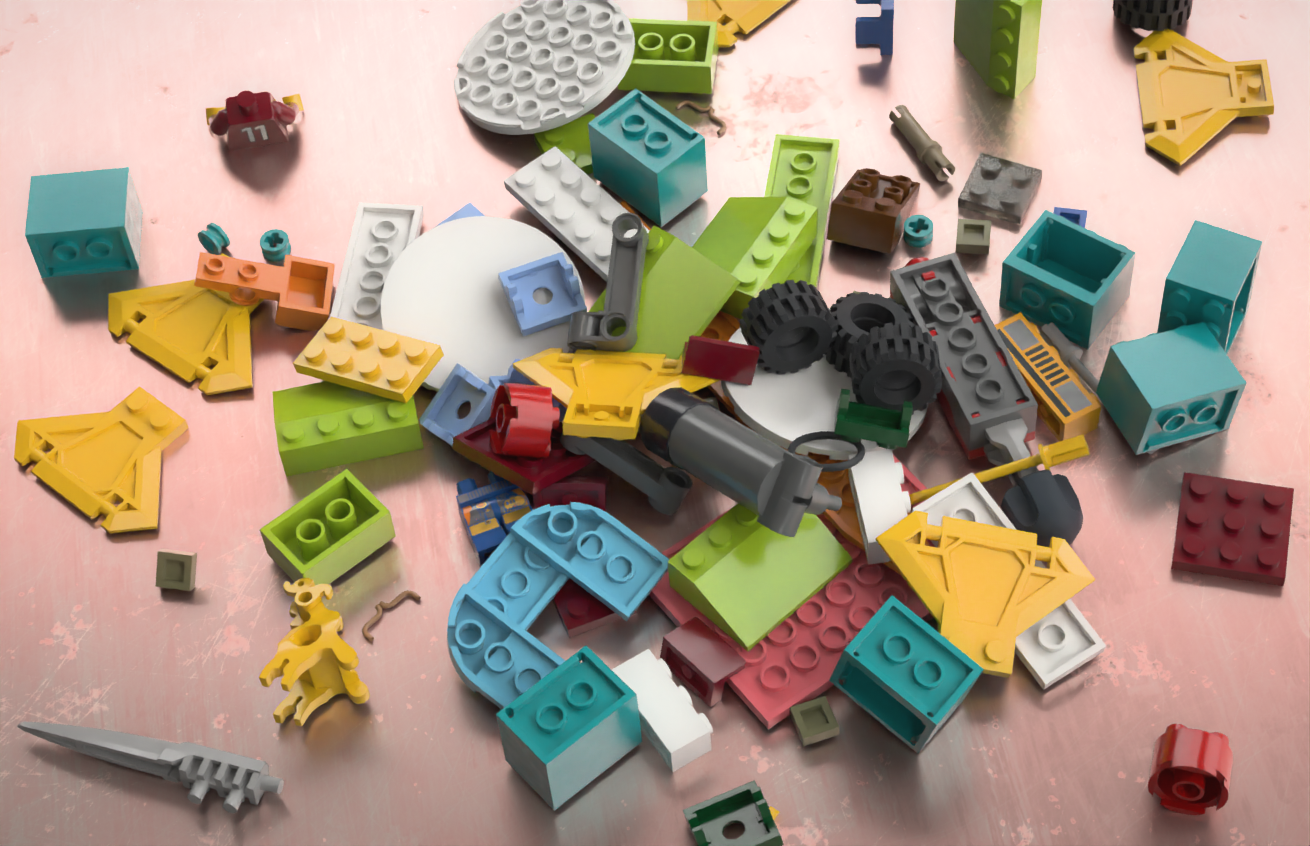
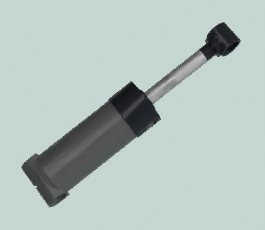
[567,348,842,537]

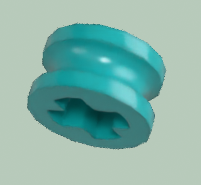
[903,215,934,248]
[197,222,230,255]
[260,229,291,262]

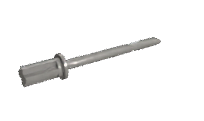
[1040,322,1158,455]

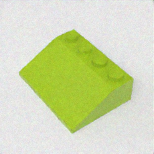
[953,0,1042,99]
[692,196,818,319]
[588,225,741,359]
[272,381,424,477]
[667,504,853,651]

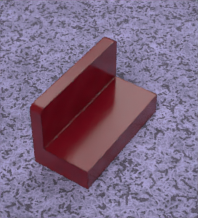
[681,335,759,385]
[533,476,609,512]
[660,617,746,707]

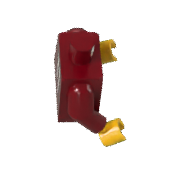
[205,90,304,151]

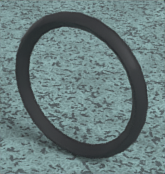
[788,431,865,472]

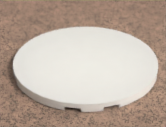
[454,0,635,135]
[381,216,585,392]
[721,308,929,460]

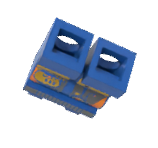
[456,471,532,567]

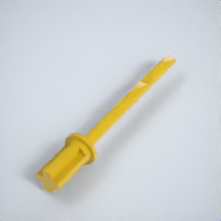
[909,434,1090,505]

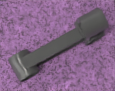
[567,213,649,352]
[559,432,693,515]

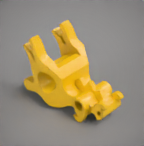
[259,578,370,726]

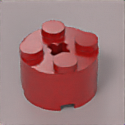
[489,383,560,458]
[1148,724,1233,815]

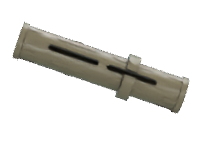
[889,104,955,181]

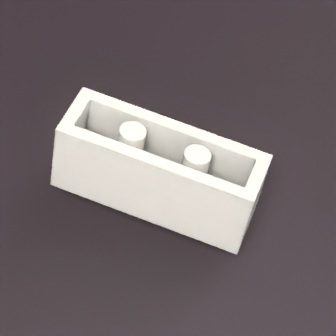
[848,449,911,565]
[612,649,713,772]

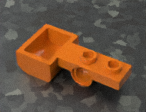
[194,252,335,331]

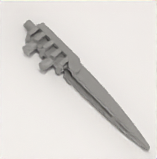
[17,721,284,813]

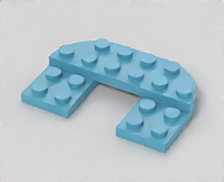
[447,502,669,717]

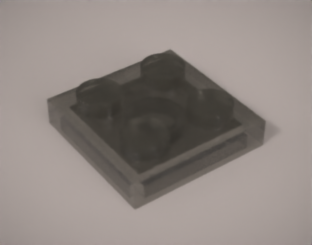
[958,153,1043,225]

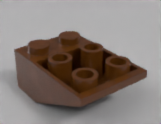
[826,168,921,254]

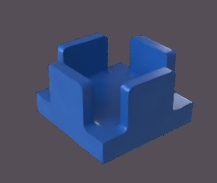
[855,0,894,55]

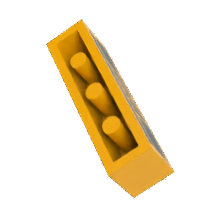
[995,312,1101,442]

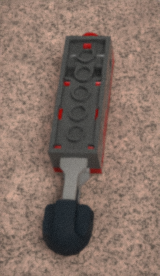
[890,252,1084,547]

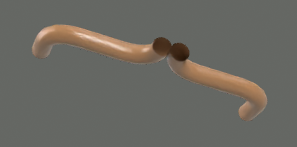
[675,100,727,135]
[362,590,421,641]

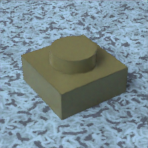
[955,219,991,255]
[155,548,197,591]
[790,696,839,746]

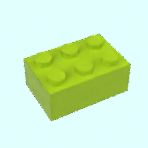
[618,18,718,94]
[260,469,396,585]

